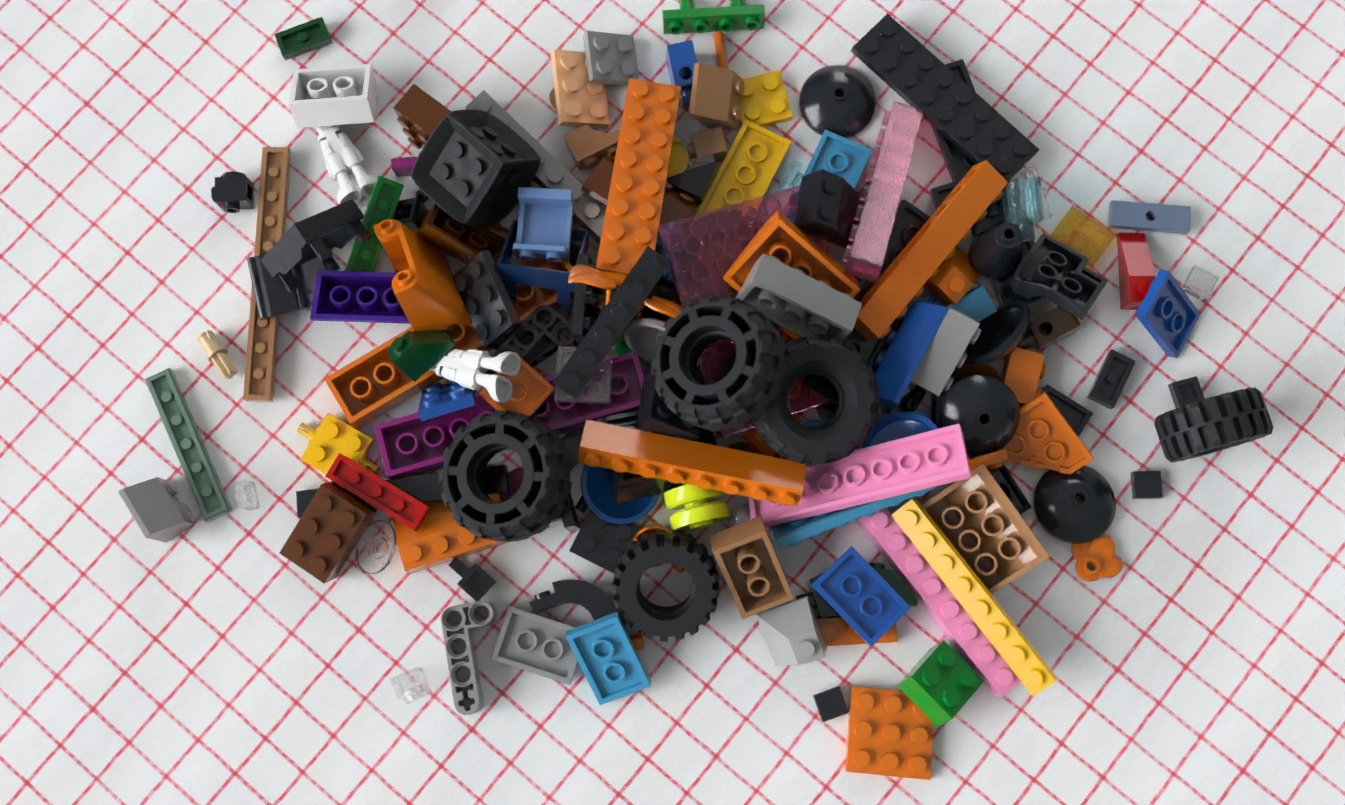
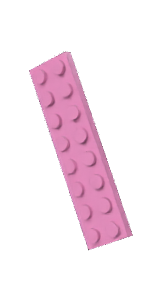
[749,424,972,528]

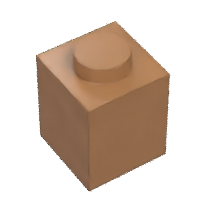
[687,127,728,167]

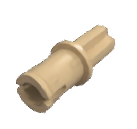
[197,330,237,379]

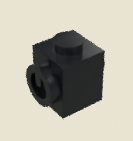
[211,171,254,213]

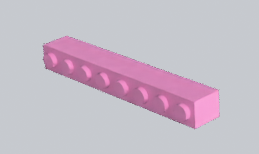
[856,508,1021,698]

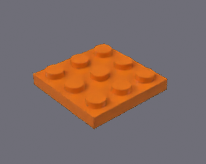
[845,686,934,780]

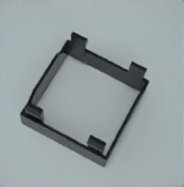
[261,199,372,293]

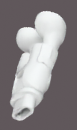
[316,125,377,204]
[429,349,521,403]

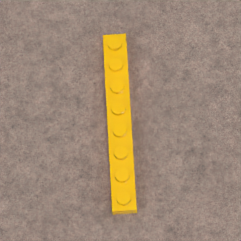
[891,497,1057,696]

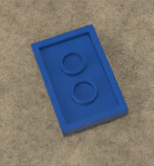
[1135,270,1201,358]
[418,381,476,421]
[811,546,911,647]

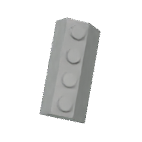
[735,254,862,341]

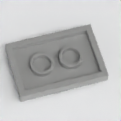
[491,606,578,685]

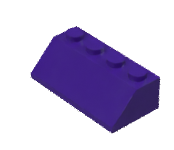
[310,270,410,324]

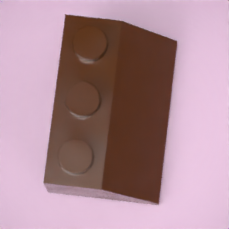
[417,203,505,267]

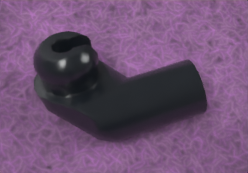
[899,384,928,412]

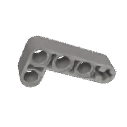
[441,601,497,715]

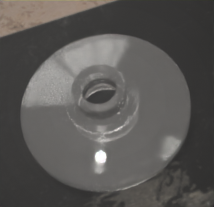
[356,520,397,574]

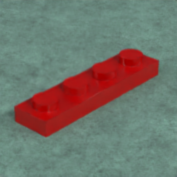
[325,453,432,532]

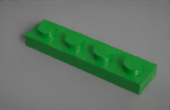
[344,175,404,272]

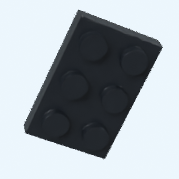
[453,250,521,349]

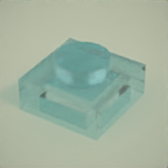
[778,159,803,193]

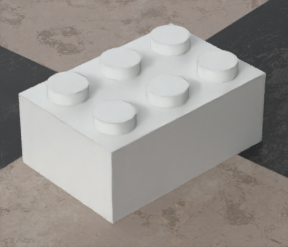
[289,64,378,128]

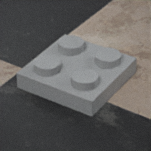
[583,31,639,86]

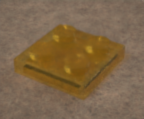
[1050,205,1115,270]

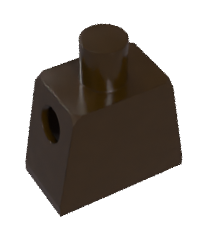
[1017,306,1081,351]

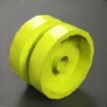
[663,484,731,531]

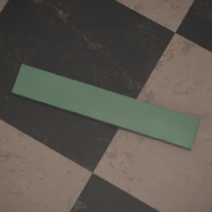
[145,368,233,522]

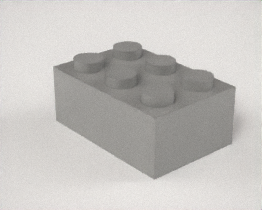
[911,305,981,396]

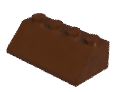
[581,153,700,233]

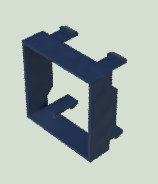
[497,220,589,307]

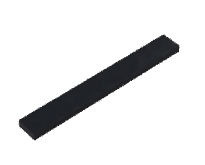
[296,465,510,518]

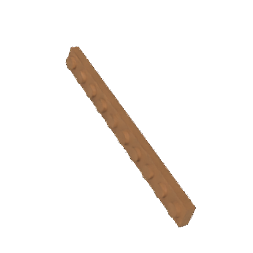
[243,147,291,402]

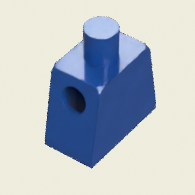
[666,40,697,107]

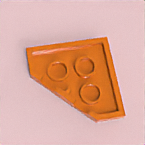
[1002,391,1094,474]

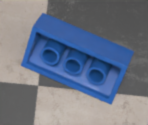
[873,300,948,413]

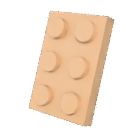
[551,49,610,129]

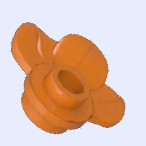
[1071,535,1124,582]

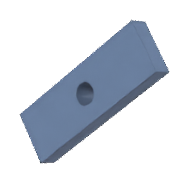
[1108,200,1191,234]

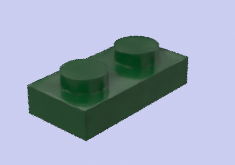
[274,17,333,60]

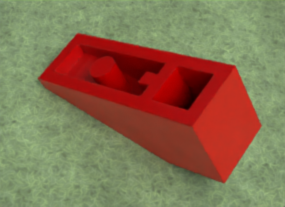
[1117,233,1156,310]

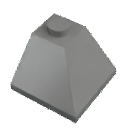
[756,596,827,666]

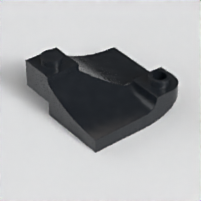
[1010,233,1108,320]

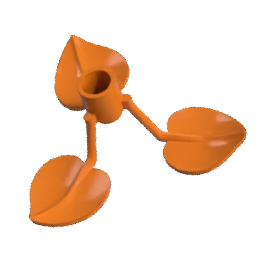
[568,264,682,325]

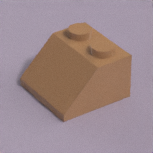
[689,63,745,129]

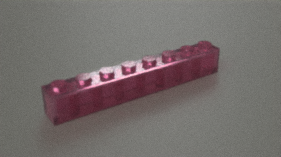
[842,101,923,282]

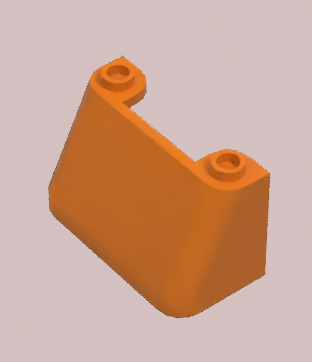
[373,219,466,331]

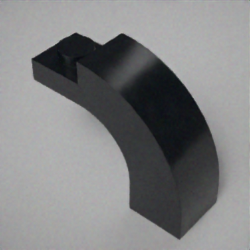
[529,579,627,628]

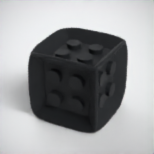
[411,109,541,227]

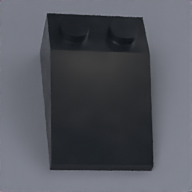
[795,169,867,253]

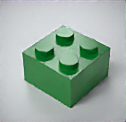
[897,640,984,727]

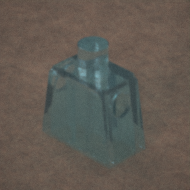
[1002,176,1043,242]

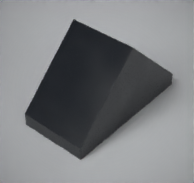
[667,161,719,205]
[393,197,428,232]

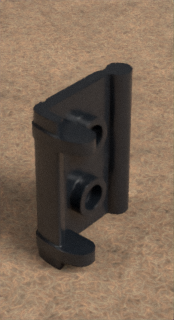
[247,254,312,320]

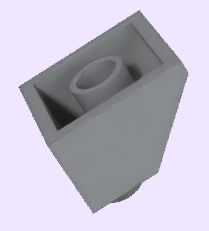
[118,477,194,543]

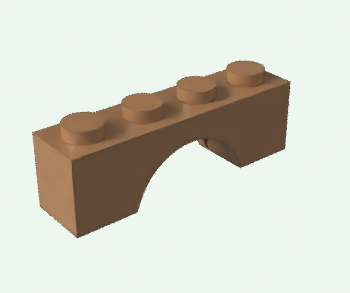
[564,124,620,171]

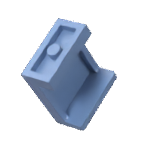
[513,187,575,263]

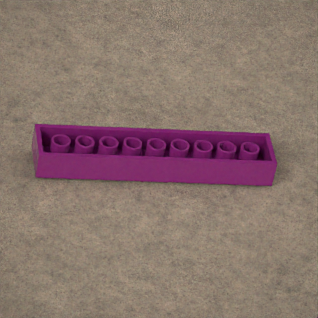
[374,352,644,479]

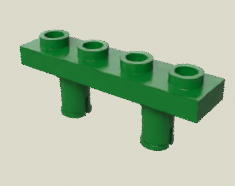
[662,0,765,35]

